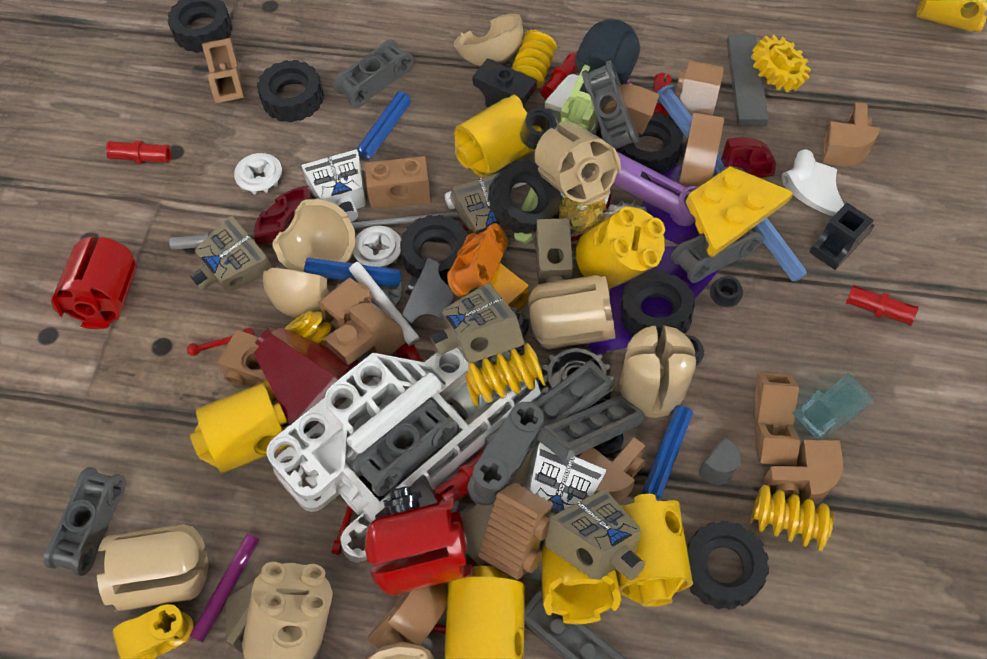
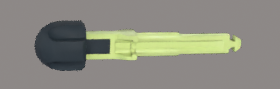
[514,19,640,244]

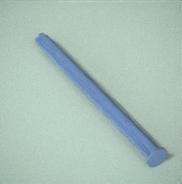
[657,85,807,282]

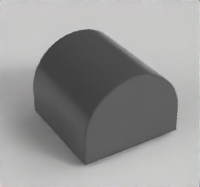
[699,438,741,485]

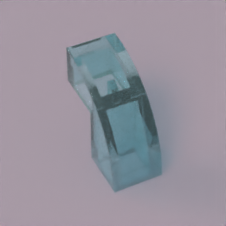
[792,373,875,440]

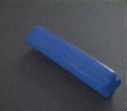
[357,91,411,160]
[304,258,401,288]
[642,405,693,501]

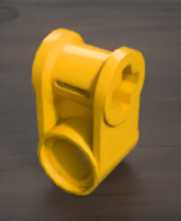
[112,604,195,659]

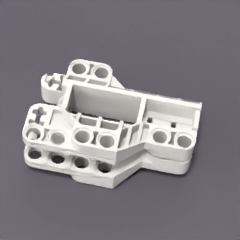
[267,348,541,563]

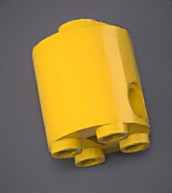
[916,0,987,32]
[454,95,541,178]
[576,206,665,289]
[190,381,290,474]
[615,494,693,607]
[444,566,525,659]

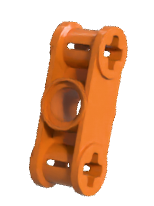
[447,223,508,297]

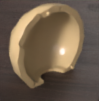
[454,14,523,66]
[273,199,355,272]
[263,268,343,319]

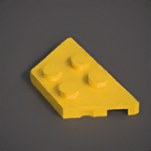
[685,166,794,258]

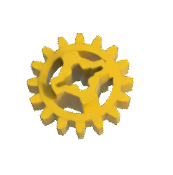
[751,35,811,92]

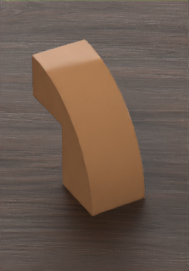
[202,38,244,103]
[678,112,724,187]
[754,372,801,466]

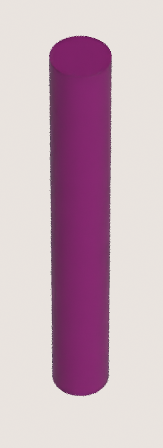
[189,533,259,643]

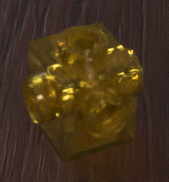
[558,195,607,237]

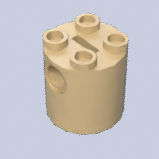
[242,562,333,659]

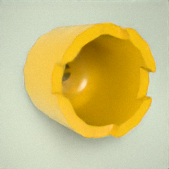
[540,541,622,624]

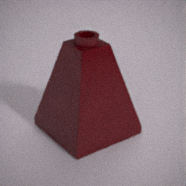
[254,327,360,425]

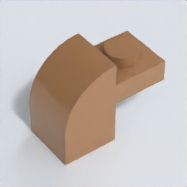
[601,85,659,139]
[822,102,880,166]
[324,303,405,365]
[578,437,645,502]
[763,440,844,505]
[367,583,448,649]

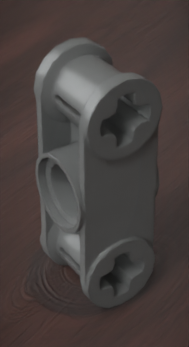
[333,39,414,108]
[581,60,640,150]
[671,229,764,283]
[352,399,458,496]
[467,402,544,505]
[44,467,126,576]

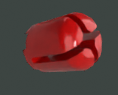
[51,236,137,330]
[365,498,472,596]

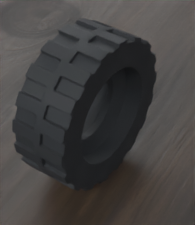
[167,0,233,53]
[257,60,324,122]
[616,112,683,174]
[488,160,561,234]
[400,215,468,284]
[620,271,695,344]
[687,521,770,610]

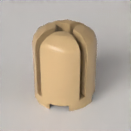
[535,123,621,205]
[528,275,615,349]
[619,326,696,418]
[97,524,209,612]

